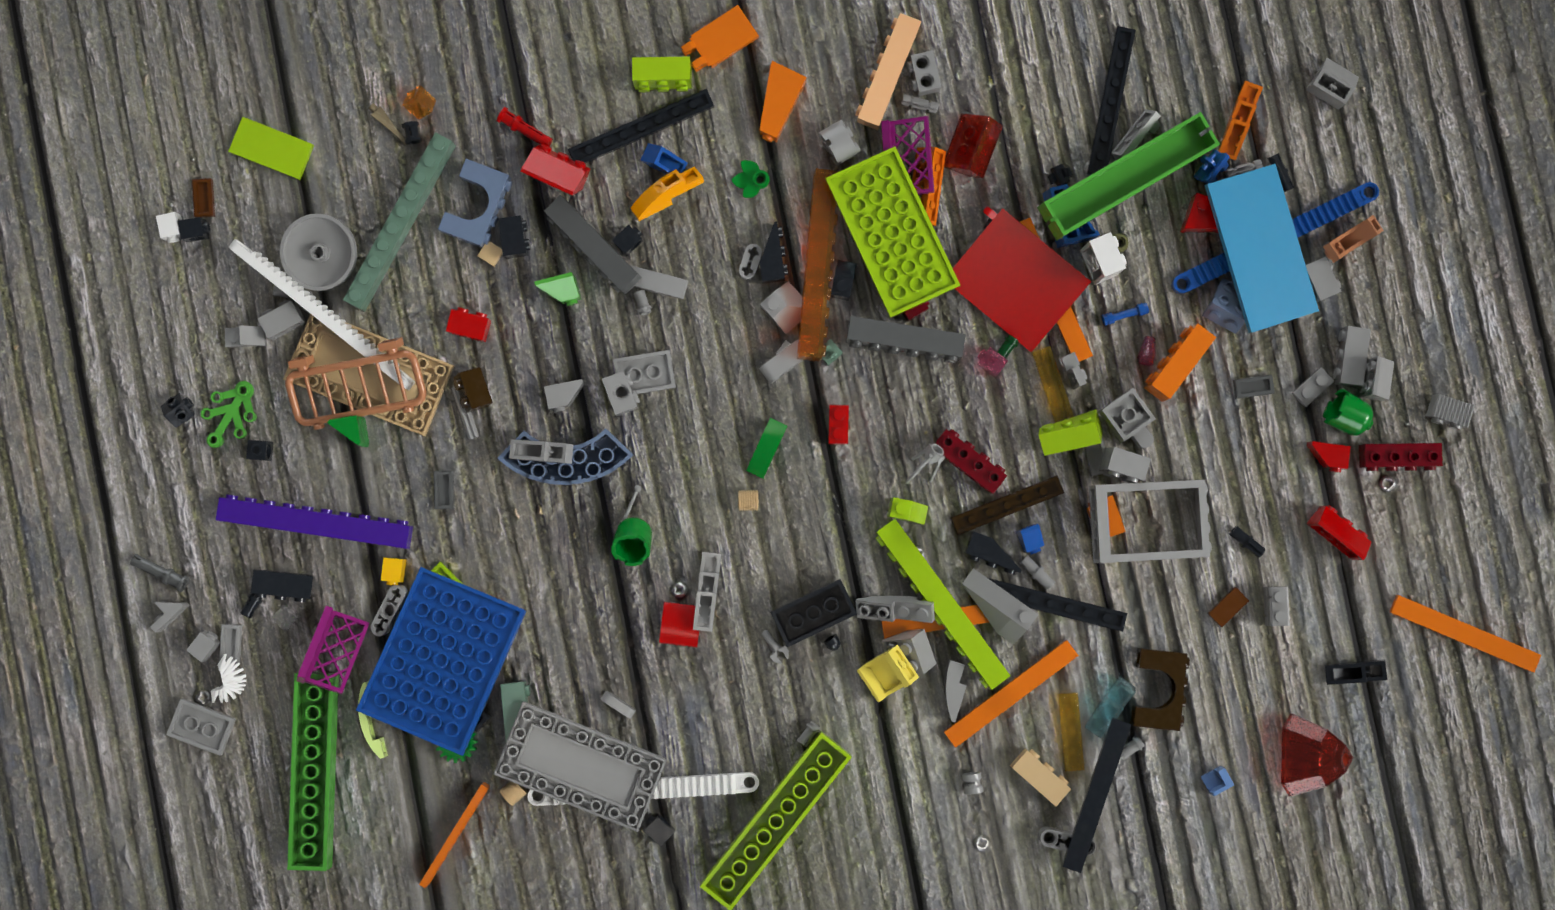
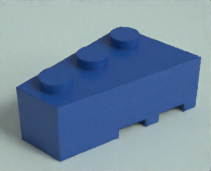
[1042,184,1100,248]

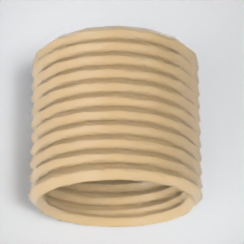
[738,490,759,511]
[500,781,527,806]

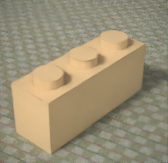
[1010,748,1071,806]

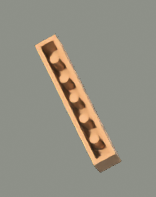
[855,13,921,130]

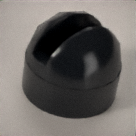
[824,634,841,651]

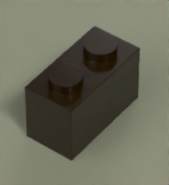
[453,367,493,413]

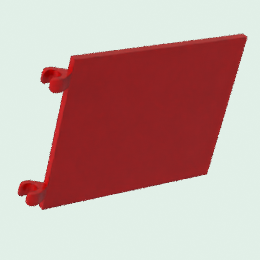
[952,206,1091,352]

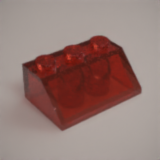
[944,113,1003,179]

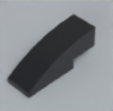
[1325,659,1387,685]

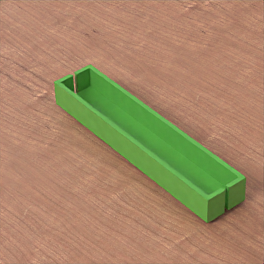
[1037,112,1220,241]

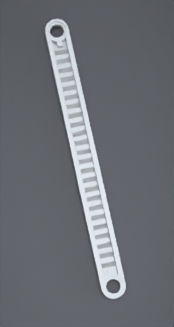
[229,239,415,390]
[527,772,759,806]

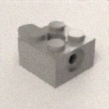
[1098,388,1156,449]

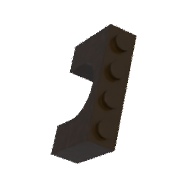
[1130,648,1190,731]

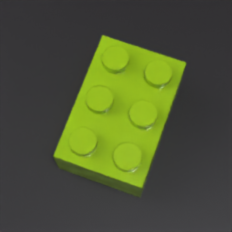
[632,56,692,93]

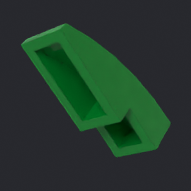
[746,418,788,479]

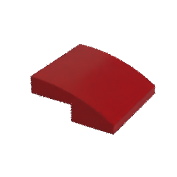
[659,602,700,648]

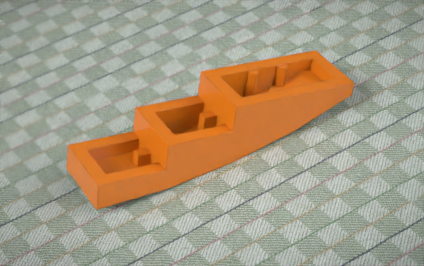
[1218,80,1263,161]

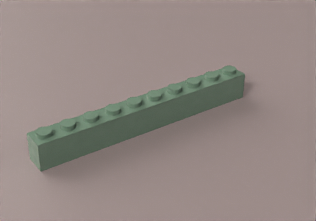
[343,132,456,312]

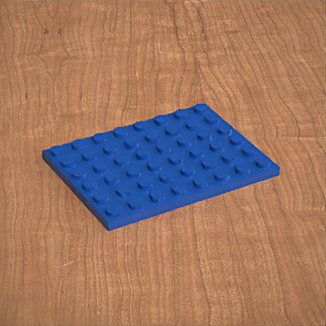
[356,567,526,756]

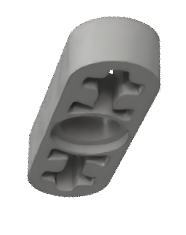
[371,585,408,636]

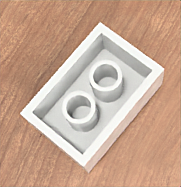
[1080,232,1127,285]

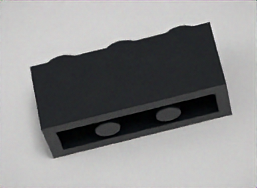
[250,569,313,602]

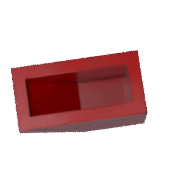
[1306,441,1351,473]

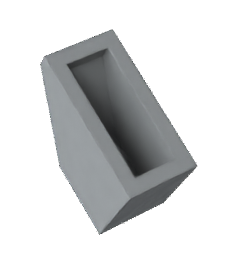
[544,379,585,413]

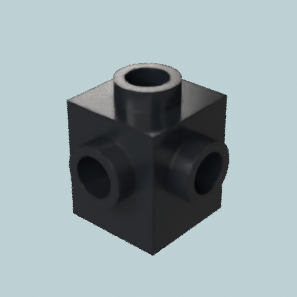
[161,393,195,428]

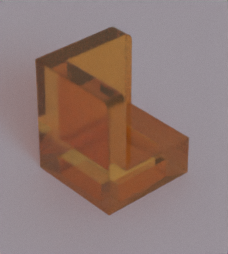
[403,85,436,120]

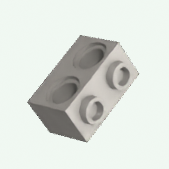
[907,50,941,97]

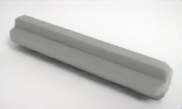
[452,386,479,439]

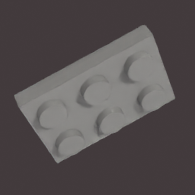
[613,350,676,397]
[166,698,236,756]

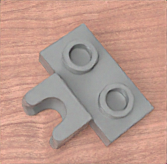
[1058,352,1087,390]

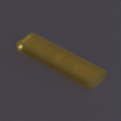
[1031,346,1074,423]
[1058,692,1084,772]

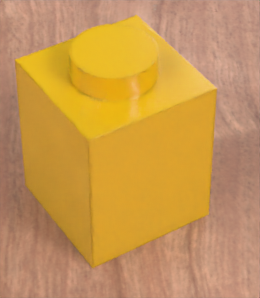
[381,557,407,586]

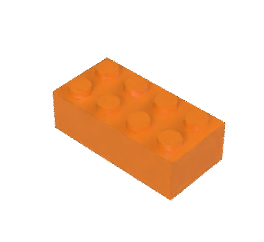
[1144,323,1216,402]

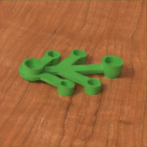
[201,381,257,448]

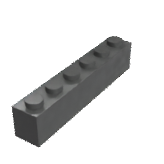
[544,195,642,294]

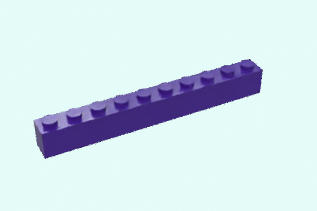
[215,494,413,549]

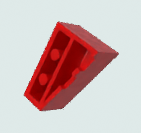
[1180,193,1218,233]

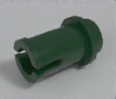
[996,335,1019,360]

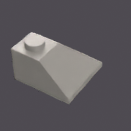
[760,281,814,335]

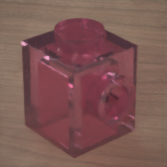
[977,347,1008,378]

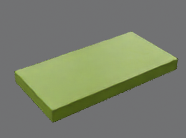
[228,117,314,180]

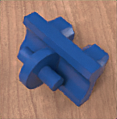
[1194,149,1230,184]

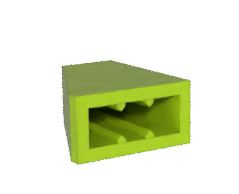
[887,497,928,525]

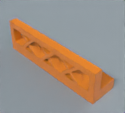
[912,147,946,226]

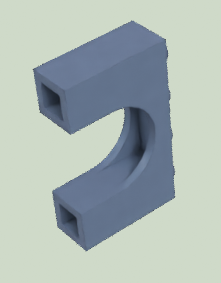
[438,159,512,248]

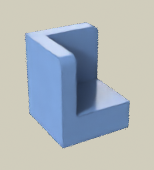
[1201,766,1234,796]

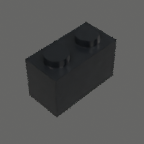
[498,215,531,259]

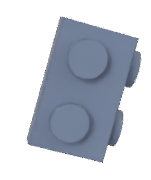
[1202,278,1245,334]

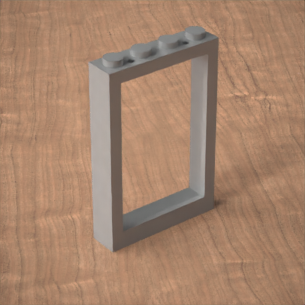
[1089,480,1212,563]

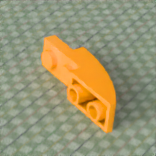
[630,166,704,221]

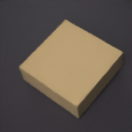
[478,241,503,267]

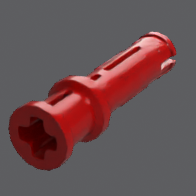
[496,107,553,147]

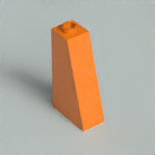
[760,61,807,142]

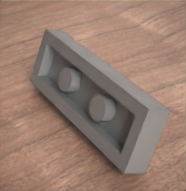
[1111,109,1161,159]

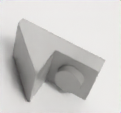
[225,325,266,348]
[150,601,190,633]

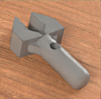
[761,630,789,664]

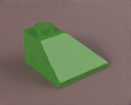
[534,272,582,306]

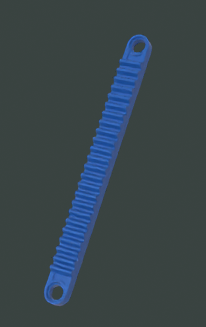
[1171,182,1379,294]

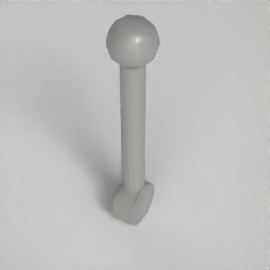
[622,485,641,521]

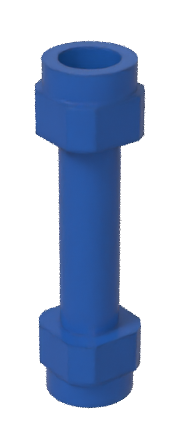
[1101,302,1149,326]

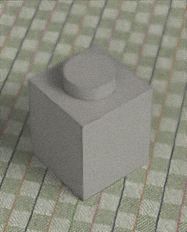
[186,631,220,662]

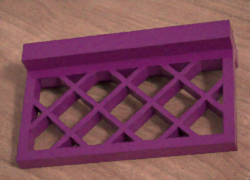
[881,116,935,195]
[296,606,370,695]

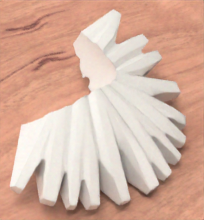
[211,654,247,703]

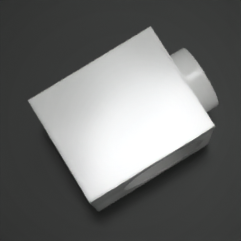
[156,212,182,243]

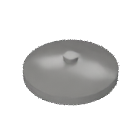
[280,214,357,291]

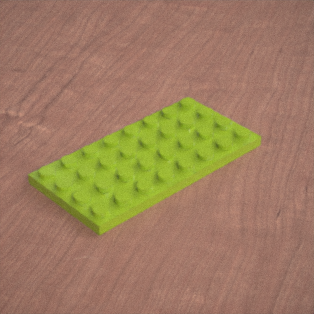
[825,146,960,318]

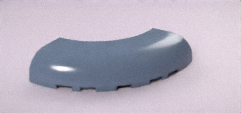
[497,428,634,485]

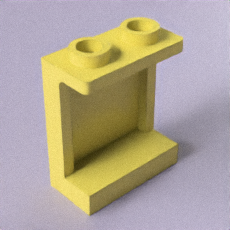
[857,645,919,702]

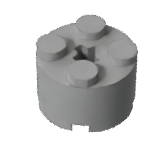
[819,120,861,166]

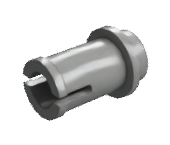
[633,290,652,316]
[797,721,820,747]
[1122,737,1145,759]

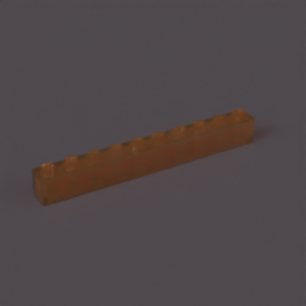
[797,168,839,362]

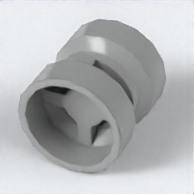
[962,772,984,795]

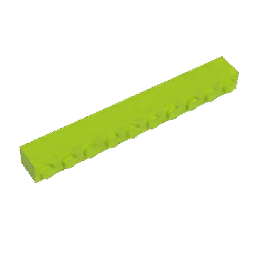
[875,519,1010,690]

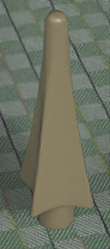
[368,103,408,145]

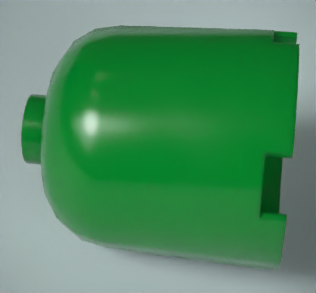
[1323,389,1373,436]
[612,517,652,566]

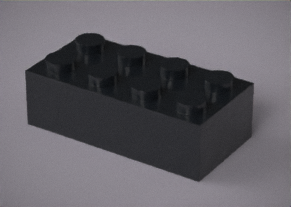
[770,579,857,647]

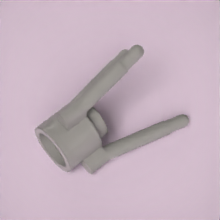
[905,443,945,484]

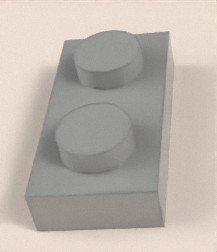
[1292,367,1334,407]

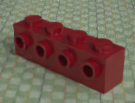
[934,429,1007,495]
[1359,443,1443,471]

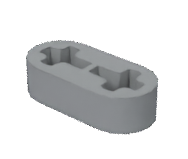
[739,244,762,280]
[600,691,636,719]

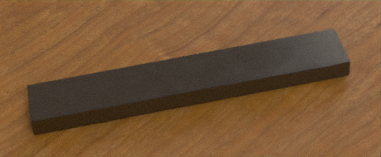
[950,475,1064,536]

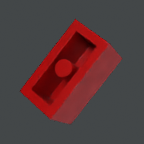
[446,307,491,342]
[828,405,849,445]

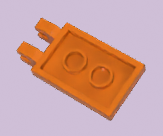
[681,5,759,72]

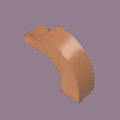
[1323,215,1384,263]

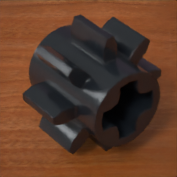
[1048,164,1073,186]

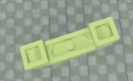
[358,681,388,759]

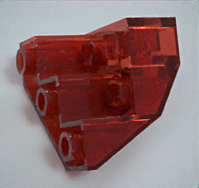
[1281,714,1353,797]

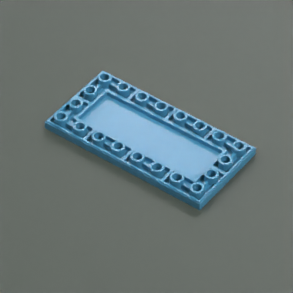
[1204,164,1319,333]

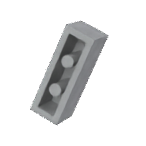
[1333,326,1371,388]

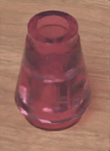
[1137,336,1156,366]

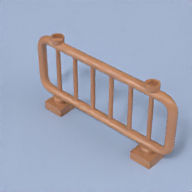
[285,337,426,430]

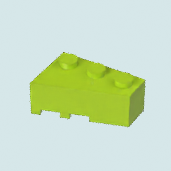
[1038,409,1103,456]

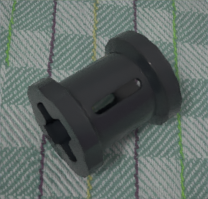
[402,121,422,145]

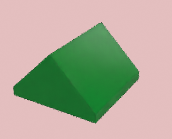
[327,415,369,447]

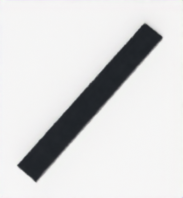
[1087,26,1136,175]
[568,89,714,164]
[988,578,1128,632]
[1062,718,1131,873]

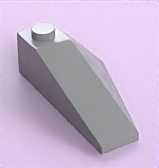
[962,568,1038,645]

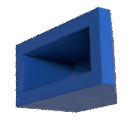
[640,143,688,174]
[1015,524,1044,555]

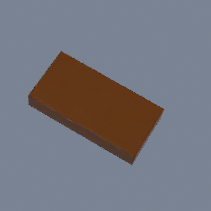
[192,178,215,218]
[1207,587,1249,627]

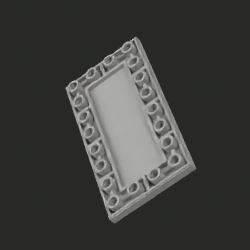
[493,701,667,832]

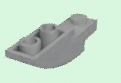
[856,596,935,623]

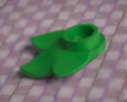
[732,160,770,198]

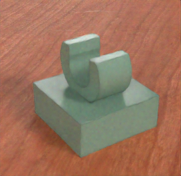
[816,339,843,366]

